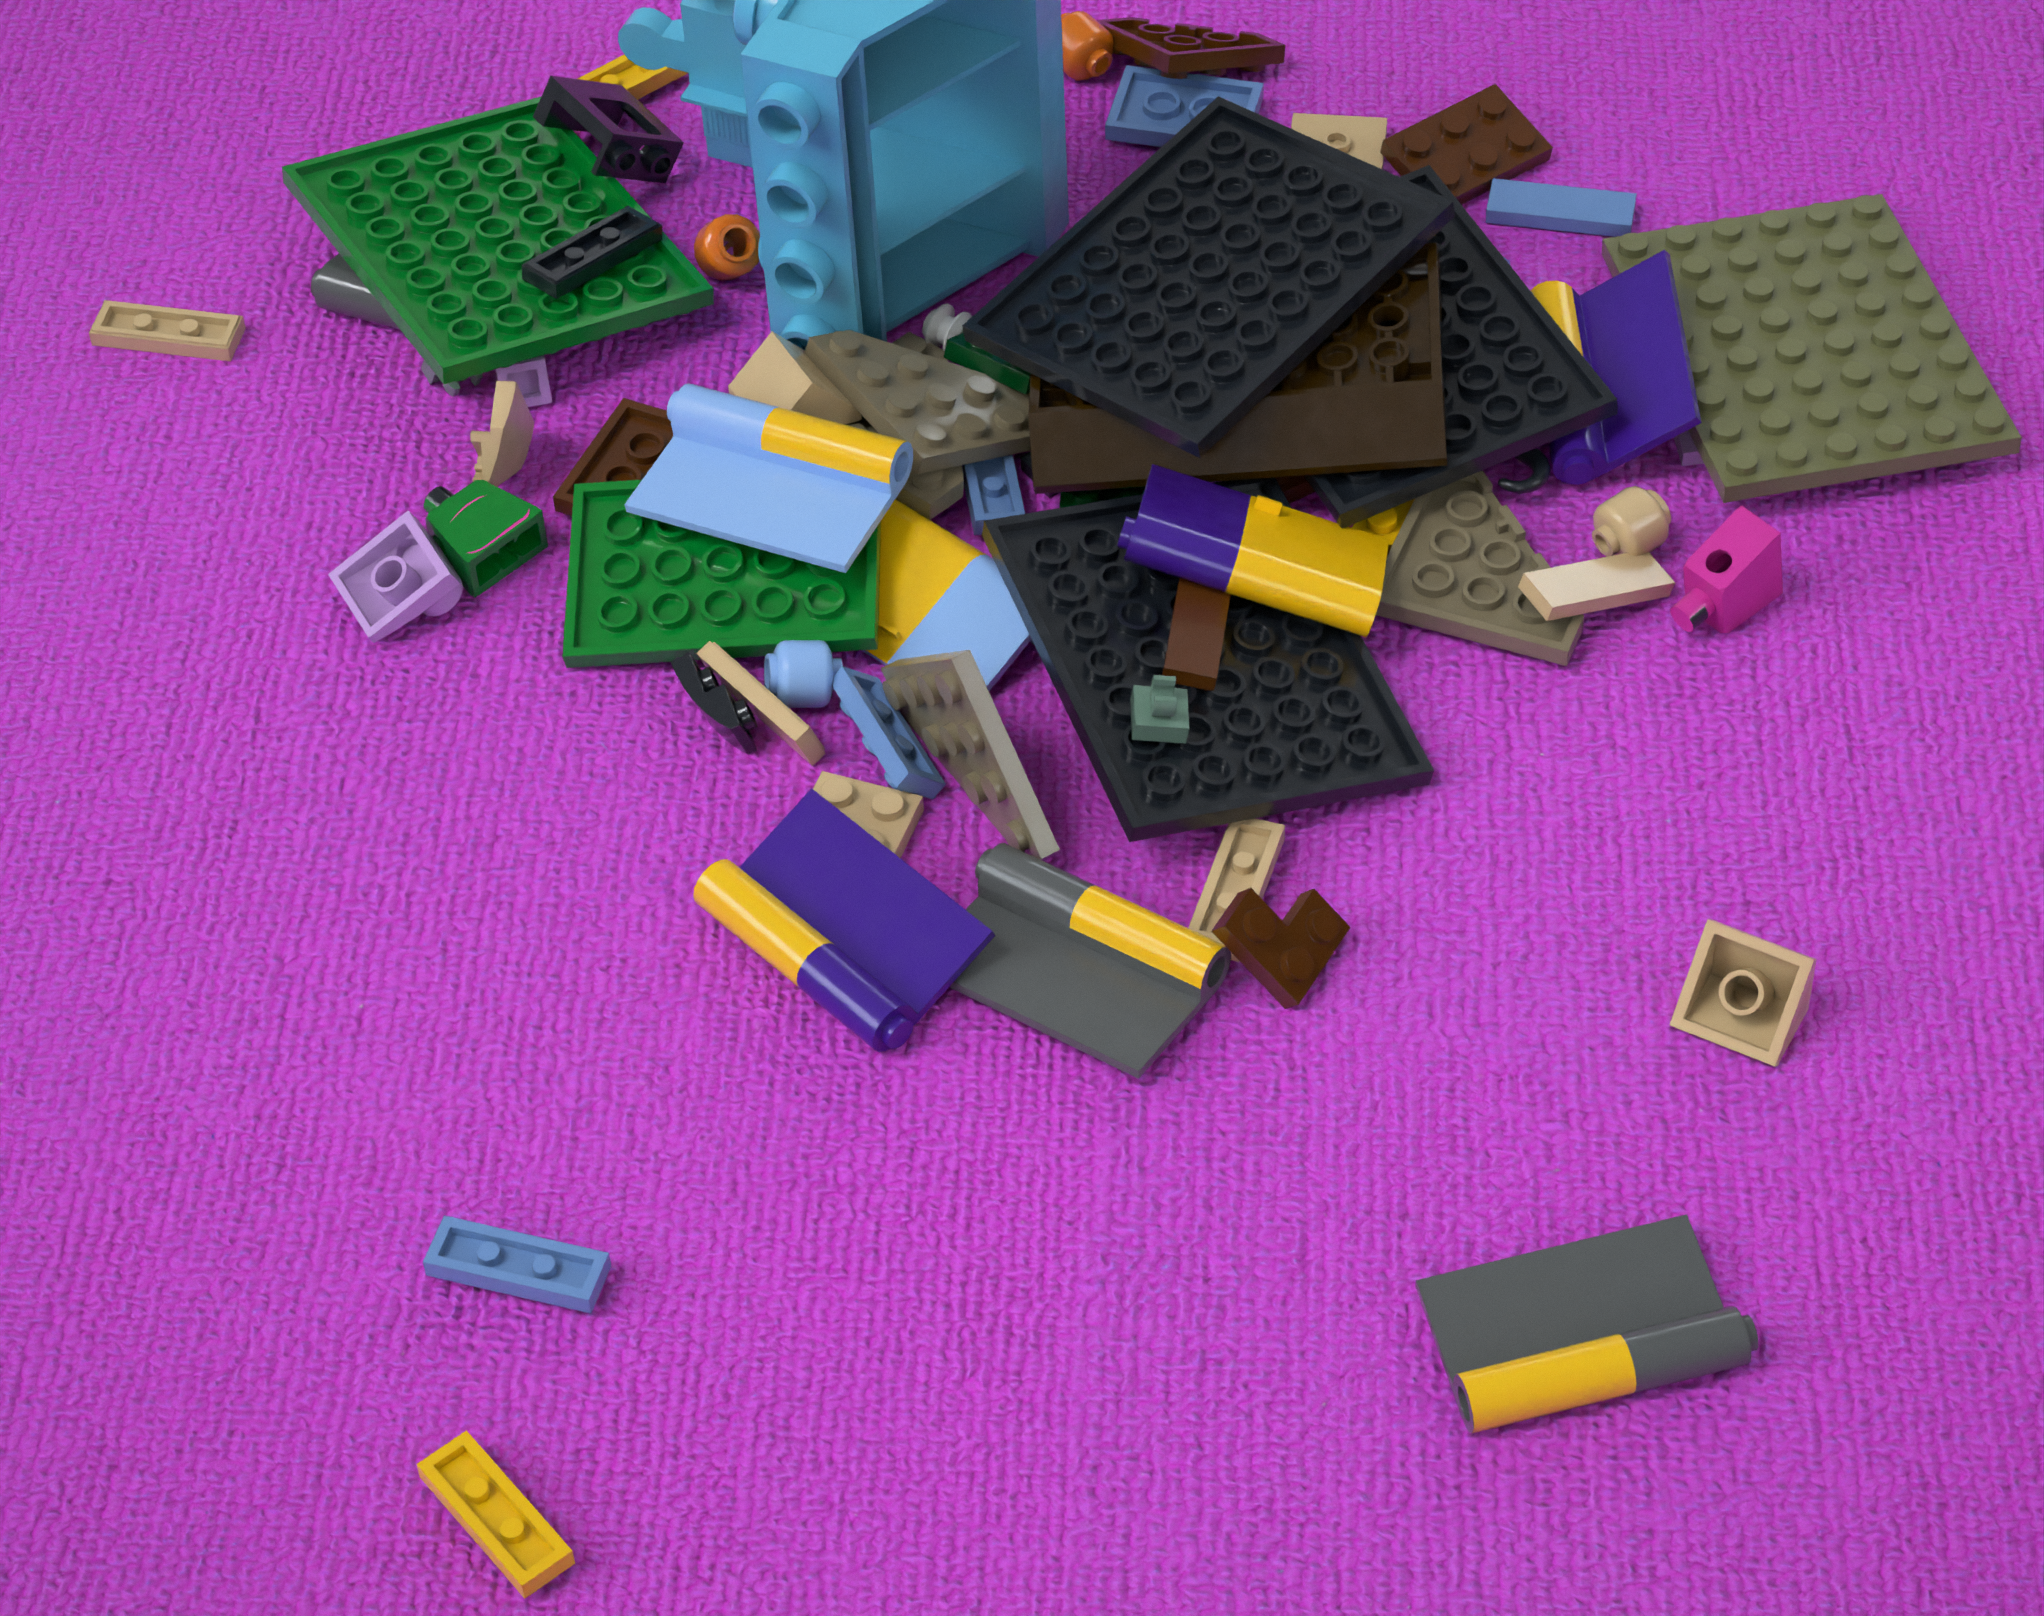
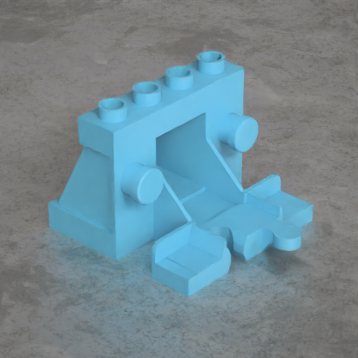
[618,0,1069,350]

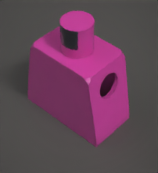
[1670,505,1783,633]

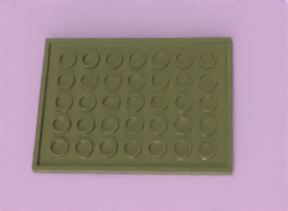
[1601,194,2022,503]

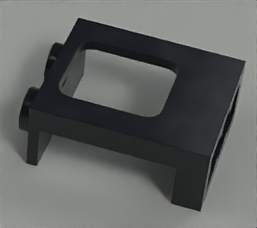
[533,76,684,183]

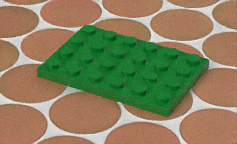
[562,480,881,668]

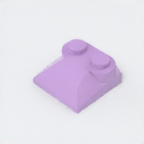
[328,510,463,643]

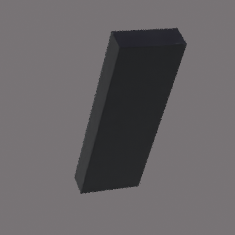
[522,206,662,299]

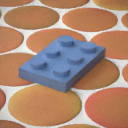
[1105,65,1264,147]

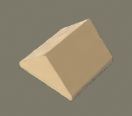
[728,331,862,425]
[1669,919,1816,1067]

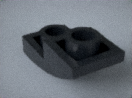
[670,653,758,755]

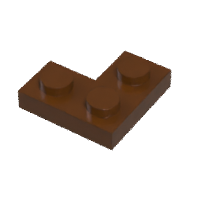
[1211,888,1350,1009]

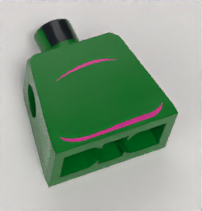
[424,480,548,598]

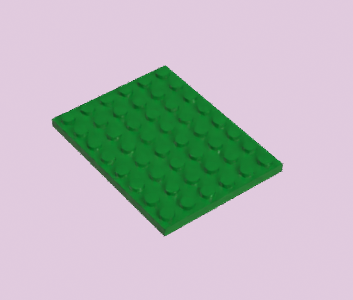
[282,97,714,384]

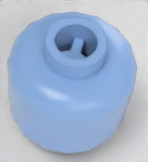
[764,640,843,708]

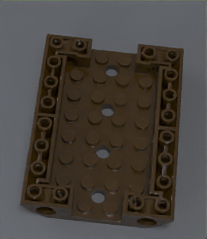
[1028,242,1447,494]

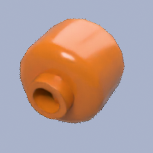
[1061,11,1114,81]
[694,214,760,281]

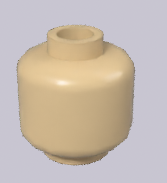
[1592,486,1671,557]

